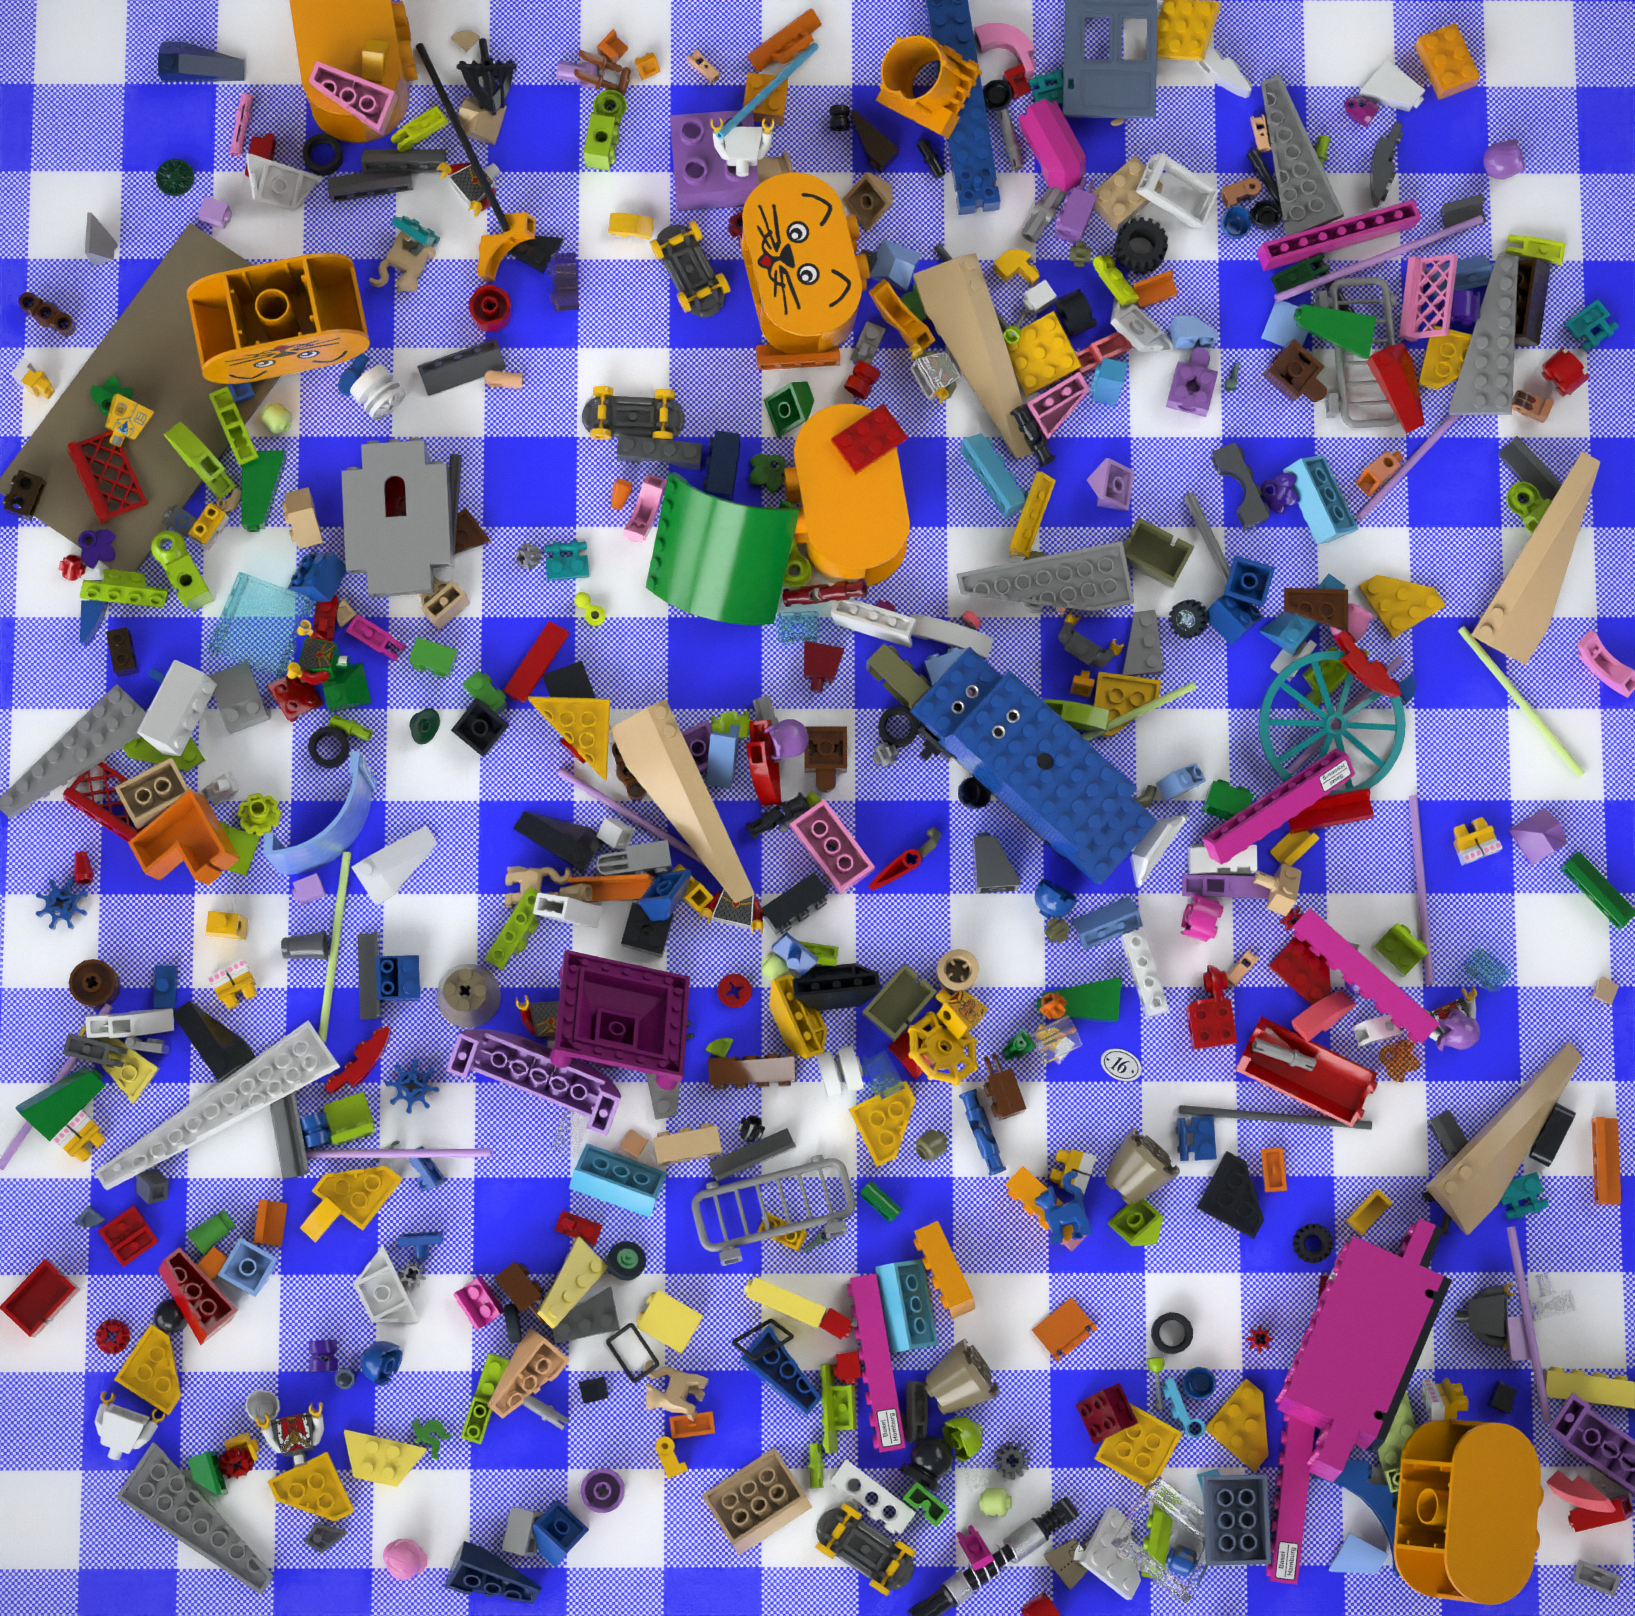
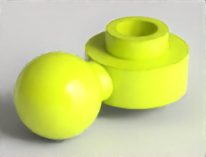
[574,592,606,627]

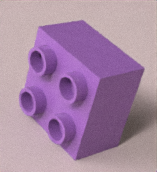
[670,110,759,211]

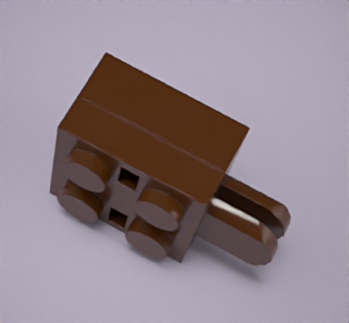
[1262,339,1327,403]
[804,726,847,793]
[983,1053,1027,1121]
[494,1261,546,1324]

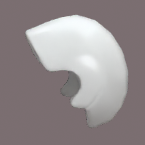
[245,1389,280,1423]

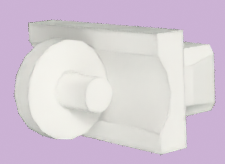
[201,771,239,806]

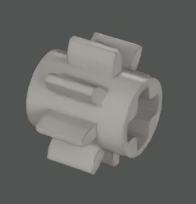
[516,542,542,570]
[872,742,899,768]
[400,1261,427,1288]

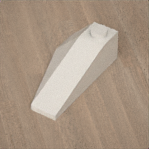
[352,825,438,906]

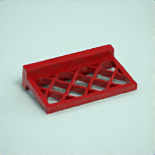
[67,430,148,525]
[62,762,148,842]

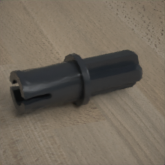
[916,139,945,179]

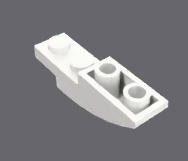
[1196,40,1252,98]
[85,1008,174,1038]

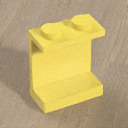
[635,1290,704,1354]

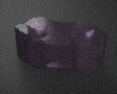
[547,252,580,311]

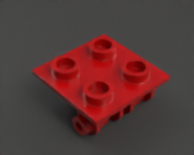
[267,676,324,723]

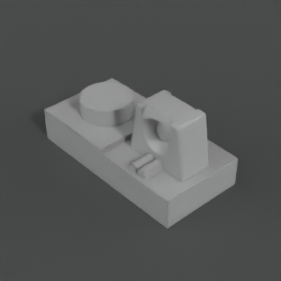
[850,321,886,365]

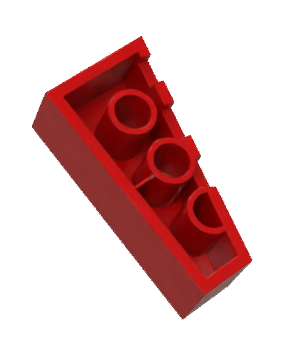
[158,1247,238,1345]

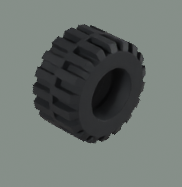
[1114,217,1168,274]

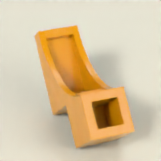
[477,212,536,282]
[868,279,935,350]

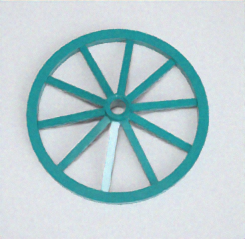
[1258,651,1406,796]

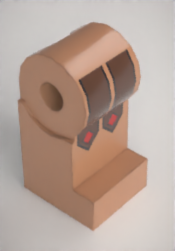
[1220,177,1261,210]
[1512,390,1554,423]

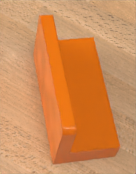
[1133,270,1178,309]
[253,1199,288,1246]

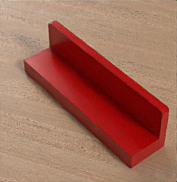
[503,621,569,703]
[1287,788,1374,834]

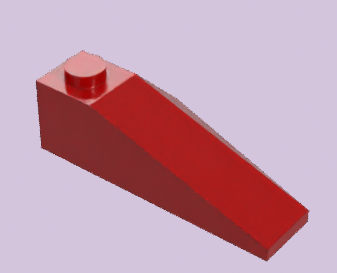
[1366,343,1425,434]

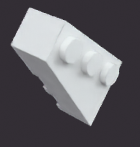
[1188,844,1257,876]

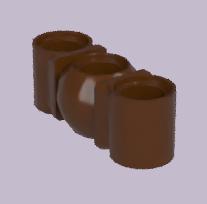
[18,292,76,337]
[612,743,646,802]

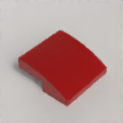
[98,1204,159,1267]

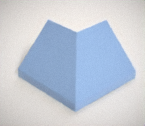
[870,239,922,292]
[218,1237,278,1297]

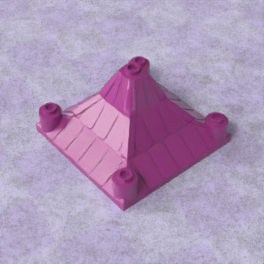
[550,949,690,1090]

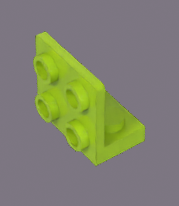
[219,821,260,876]
[1374,923,1429,976]
[323,1092,377,1146]

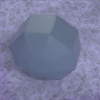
[335,1368,355,1389]

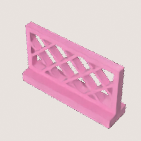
[1399,254,1458,342]

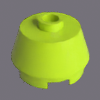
[710,711,752,743]

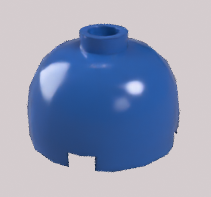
[1034,879,1078,919]
[361,1341,403,1386]

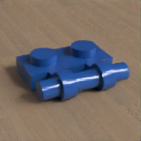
[1175,1116,1217,1161]

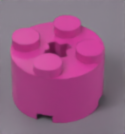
[1180,894,1224,942]

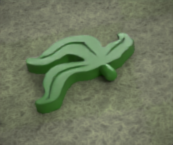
[412,1418,451,1461]

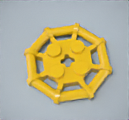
[908,1011,979,1086]

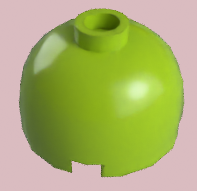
[942,1416,983,1462]

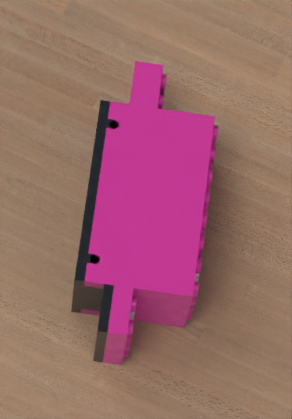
[1275,1218,1452,1483]

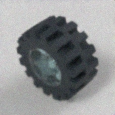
[1168,599,1210,639]

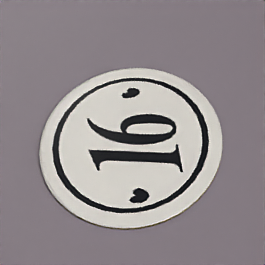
[1101,1049,1142,1081]

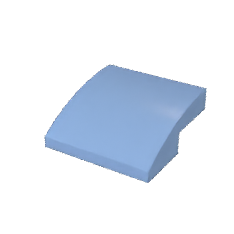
[1261,301,1308,347]

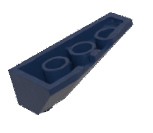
[158,42,244,83]
[444,1541,542,1604]

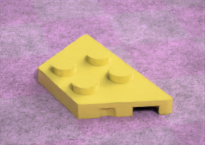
[344,1429,427,1487]

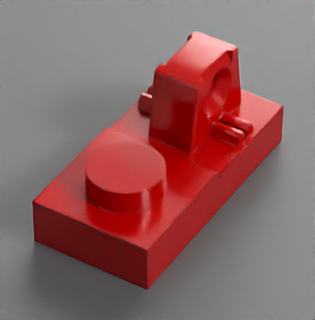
[313,597,339,640]
[554,1210,603,1246]

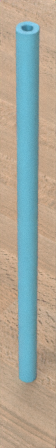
[716,43,819,139]

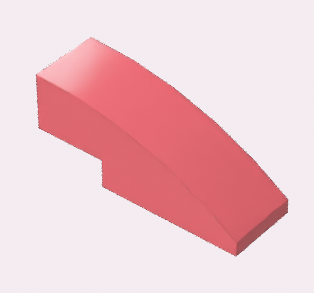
[1073,332,1134,376]
[1291,990,1356,1042]
[1546,1470,1616,1512]

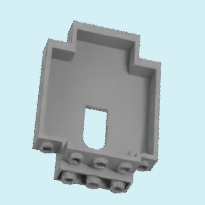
[341,437,454,598]

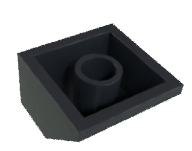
[451,697,510,757]

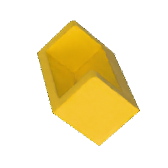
[1345,1188,1393,1236]

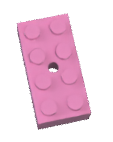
[790,799,875,895]

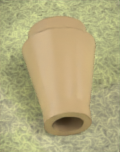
[559,882,593,902]

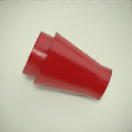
[73,851,95,884]

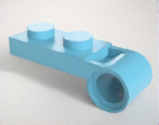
[1162,1377,1206,1438]

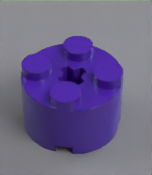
[1438,290,1481,326]

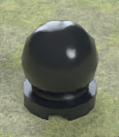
[899,1436,954,1493]

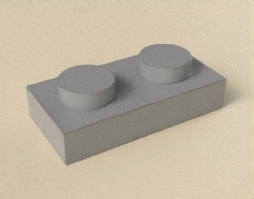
[1571,1559,1622,1597]

